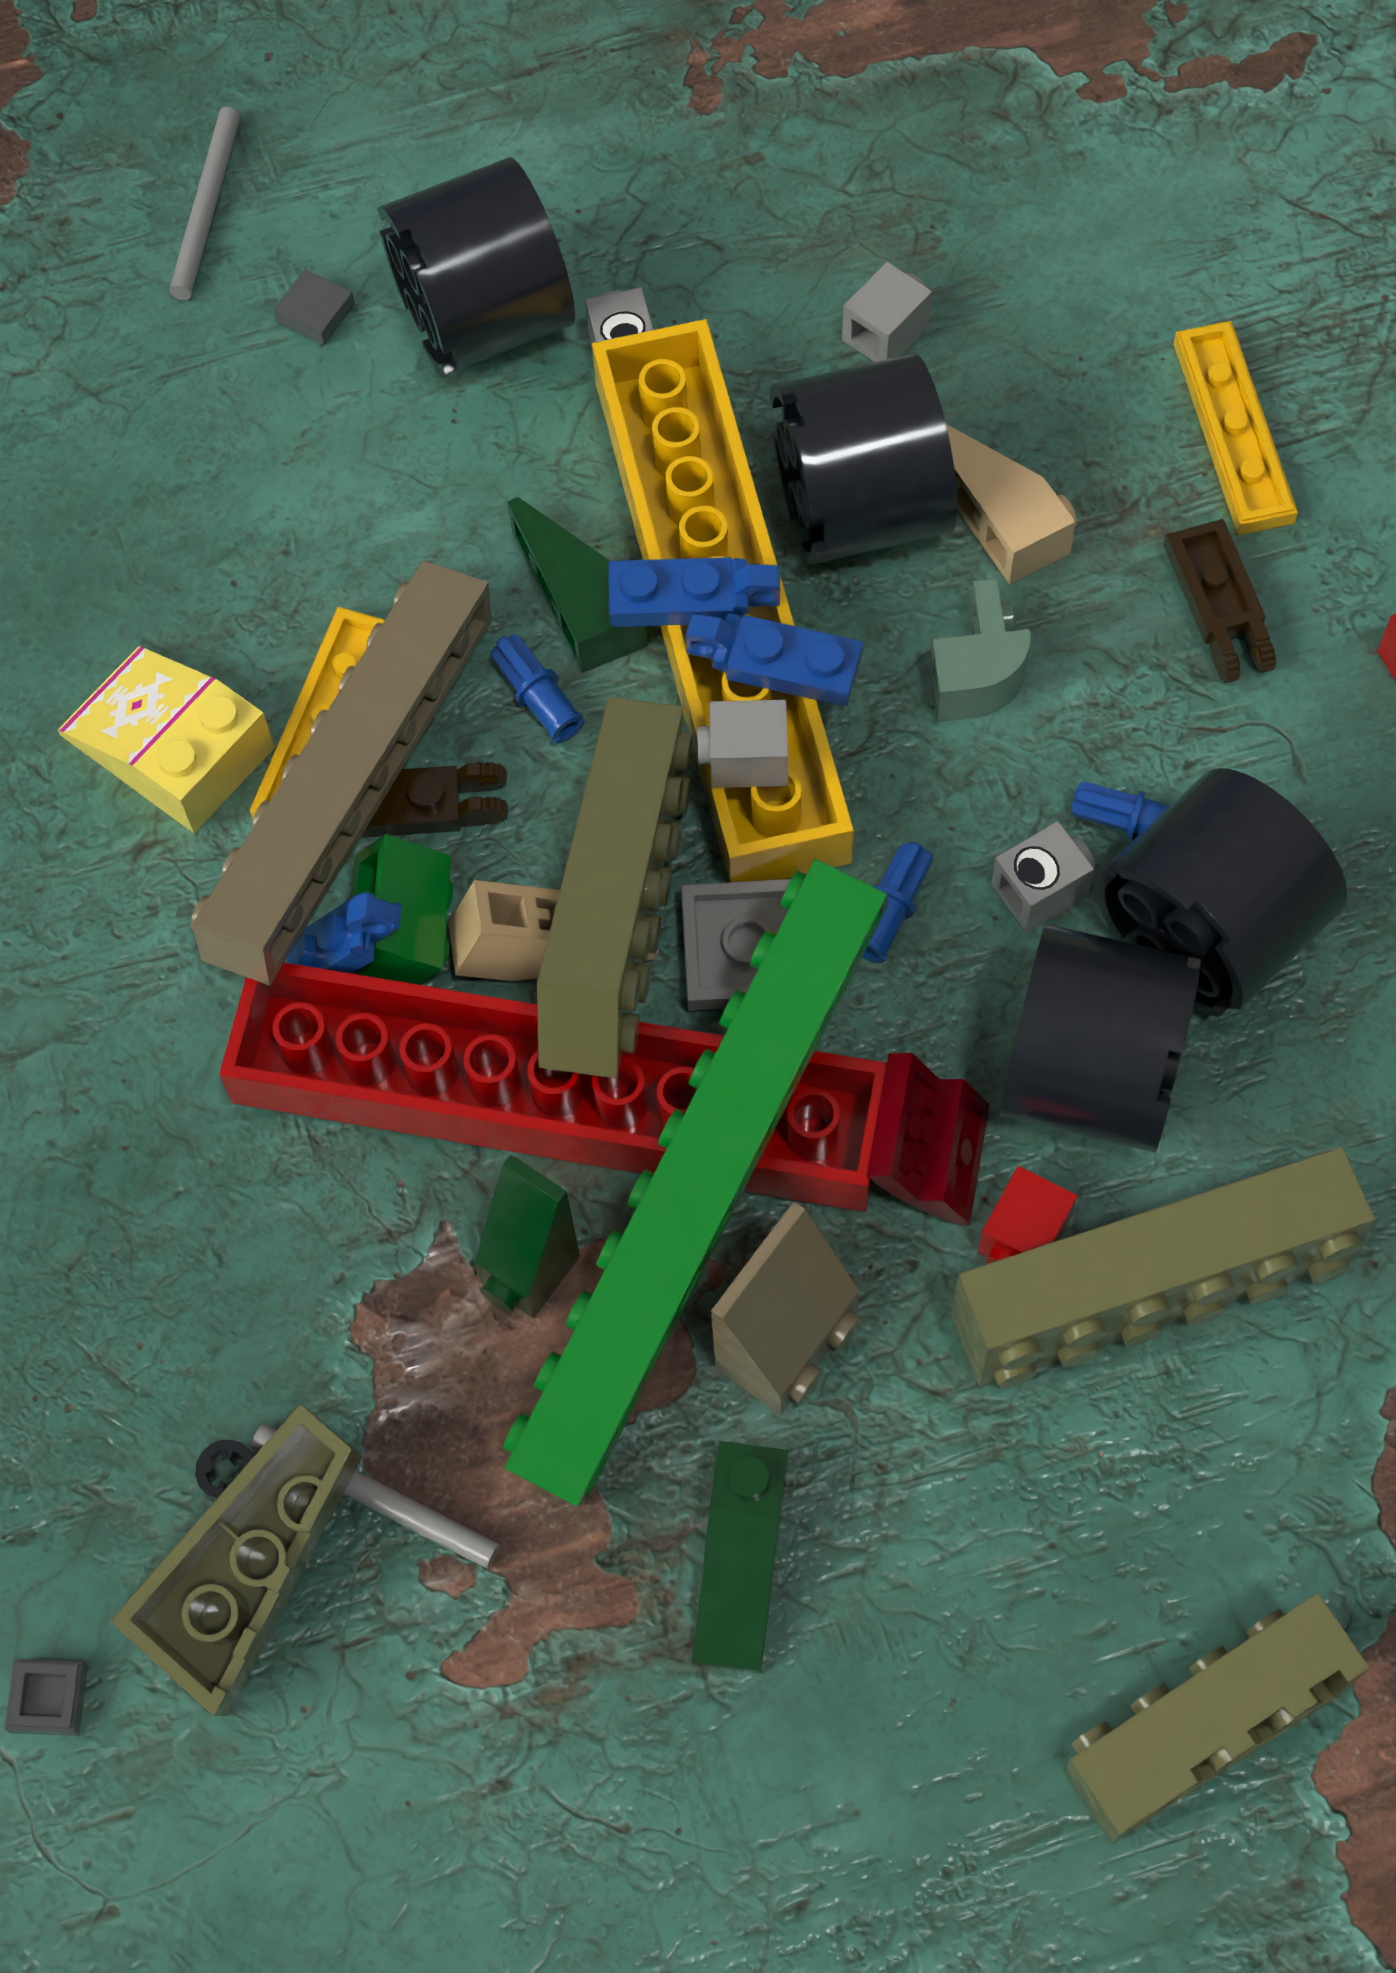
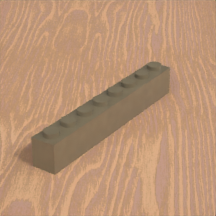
[191,561,492,986]

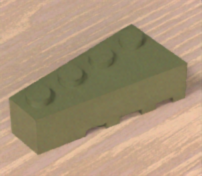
[110,1404,363,1716]
[1064,1593,1370,1844]

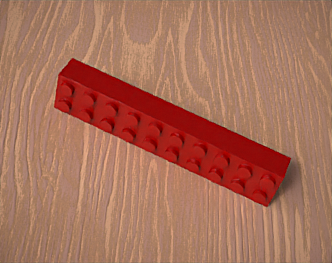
[219,962,887,1212]

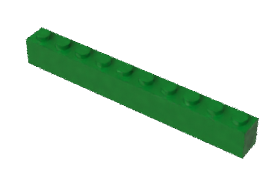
[503,859,888,1507]

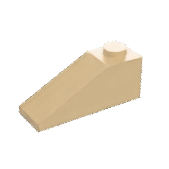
[946,424,1077,585]
[448,880,659,981]

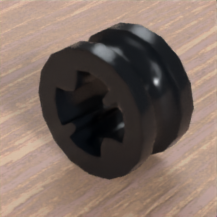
[195,1440,254,1503]

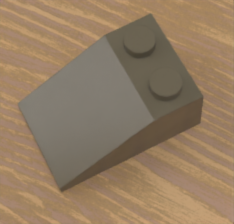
[711,1202,862,1415]

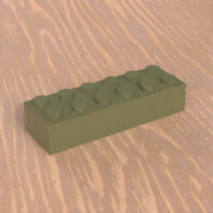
[537,697,693,1078]
[951,1147,1375,1389]

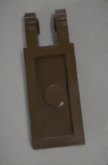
[1163,519,1277,683]
[360,762,508,838]

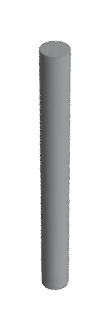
[169,107,241,300]
[251,1423,500,1569]

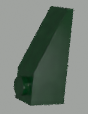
[507,497,648,673]
[474,1154,580,1319]
[692,1441,788,1673]

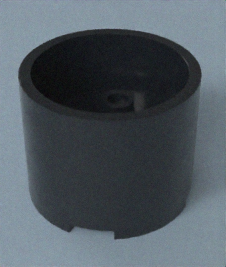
[377,157,575,376]
[770,353,958,565]
[1095,768,1347,1017]
[999,923,1201,1153]

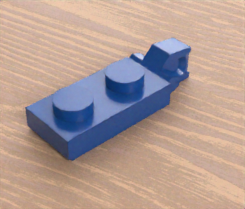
[608,557,780,627]
[685,614,863,706]
[287,893,402,974]

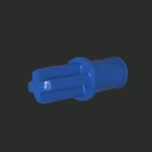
[491,634,585,743]
[1071,782,1171,840]
[862,842,933,963]

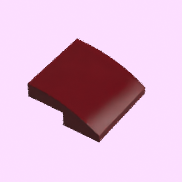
[867,1052,990,1225]

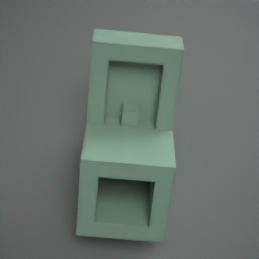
[930,579,1031,722]

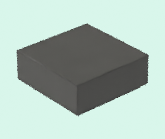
[274,269,355,344]
[5,1659,88,1736]

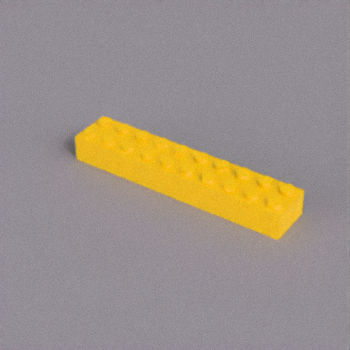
[592,319,854,883]

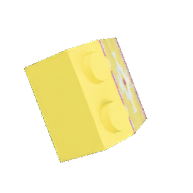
[58,646,275,834]

